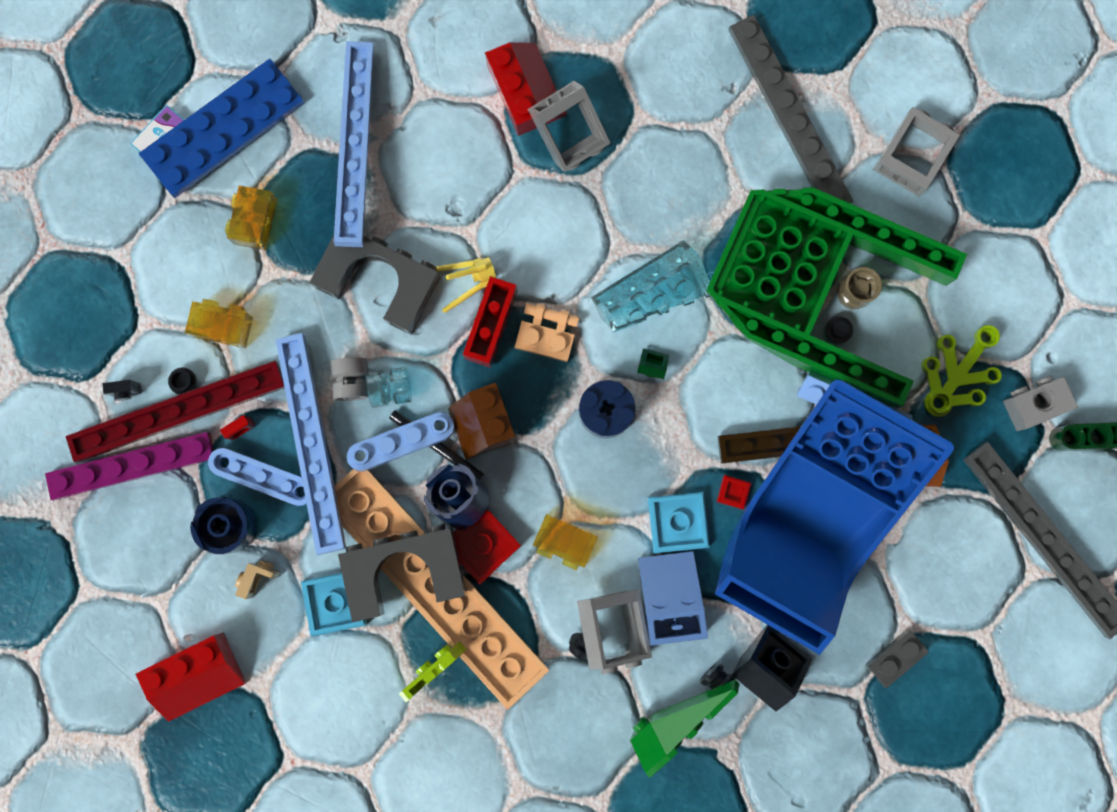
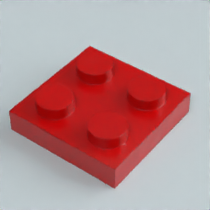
[454,509,521,584]

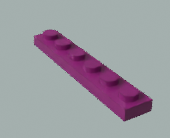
[45,432,214,500]

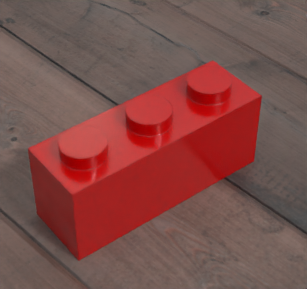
[463,276,518,368]

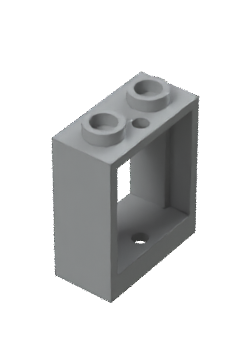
[528,81,610,172]
[872,107,960,197]
[577,589,652,674]

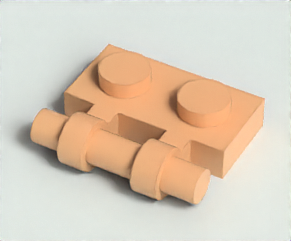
[515,303,579,362]

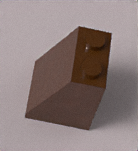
[448,383,518,460]

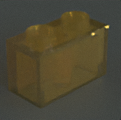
[225,185,277,251]
[185,299,253,348]
[533,514,598,570]

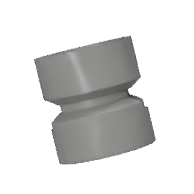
[331,357,370,401]

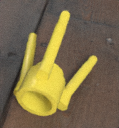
[435,257,496,313]

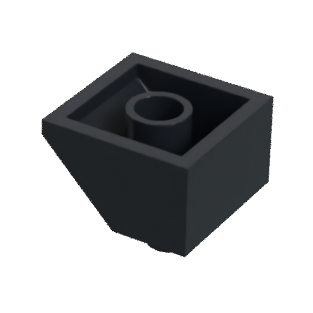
[732,625,813,712]

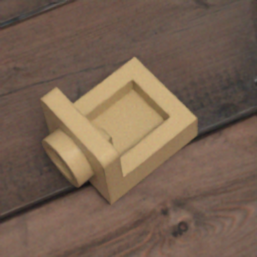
[235,559,280,599]

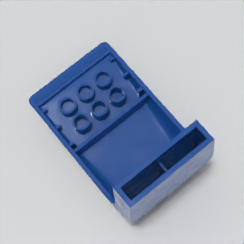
[715,379,954,655]

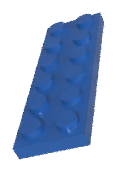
[138,58,305,199]

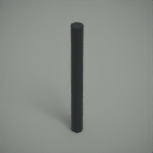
[389,410,485,480]

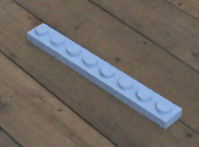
[334,41,374,247]
[276,333,346,555]

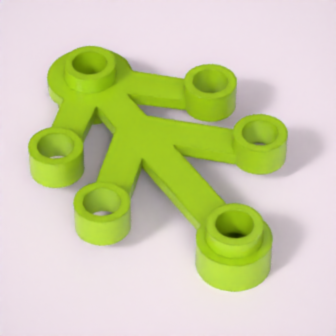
[921,325,1002,417]

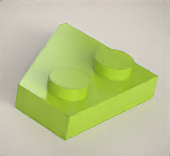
[399,641,467,702]

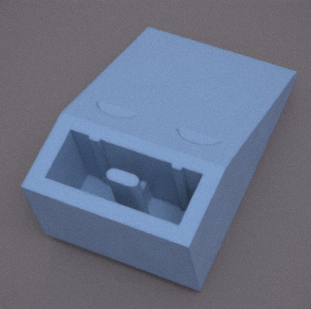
[638,551,708,646]

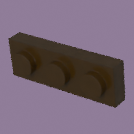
[717,426,801,464]

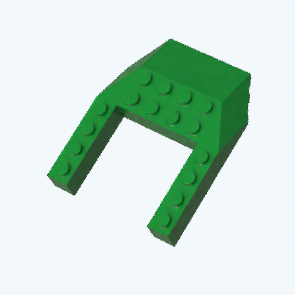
[706,187,967,408]

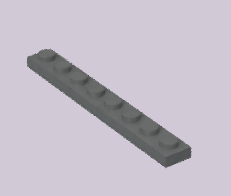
[728,15,853,204]
[963,442,1117,639]

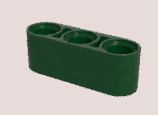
[1049,422,1117,451]

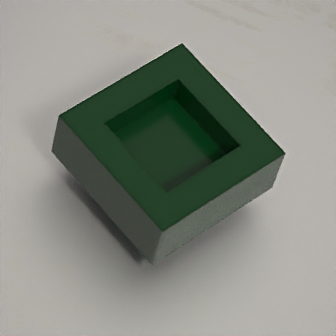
[637,348,669,380]

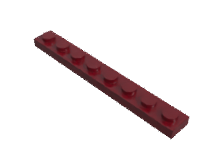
[65,361,285,463]

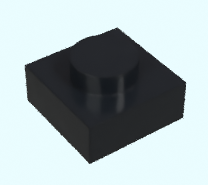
[102,380,141,401]

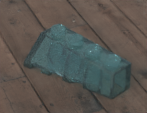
[591,240,711,332]

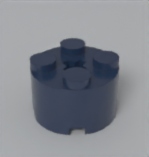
[579,380,635,439]
[424,464,491,530]
[190,497,256,554]

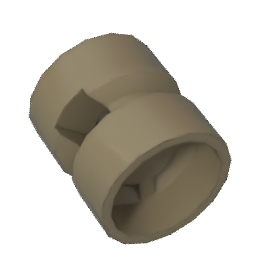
[837,267,882,310]

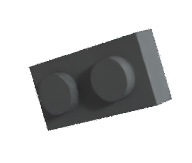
[865,629,929,688]

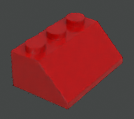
[485,42,567,136]
[135,632,246,722]

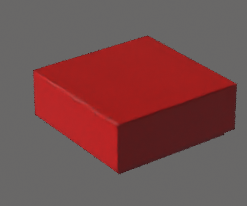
[220,415,256,440]
[716,475,751,510]

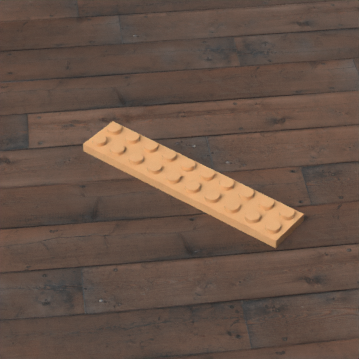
[335,469,550,710]

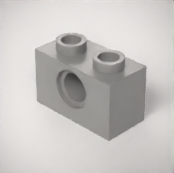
[1003,375,1078,431]

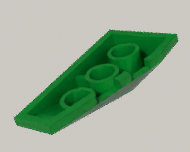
[630,680,740,778]

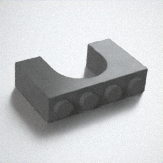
[309,236,440,335]
[338,524,467,622]

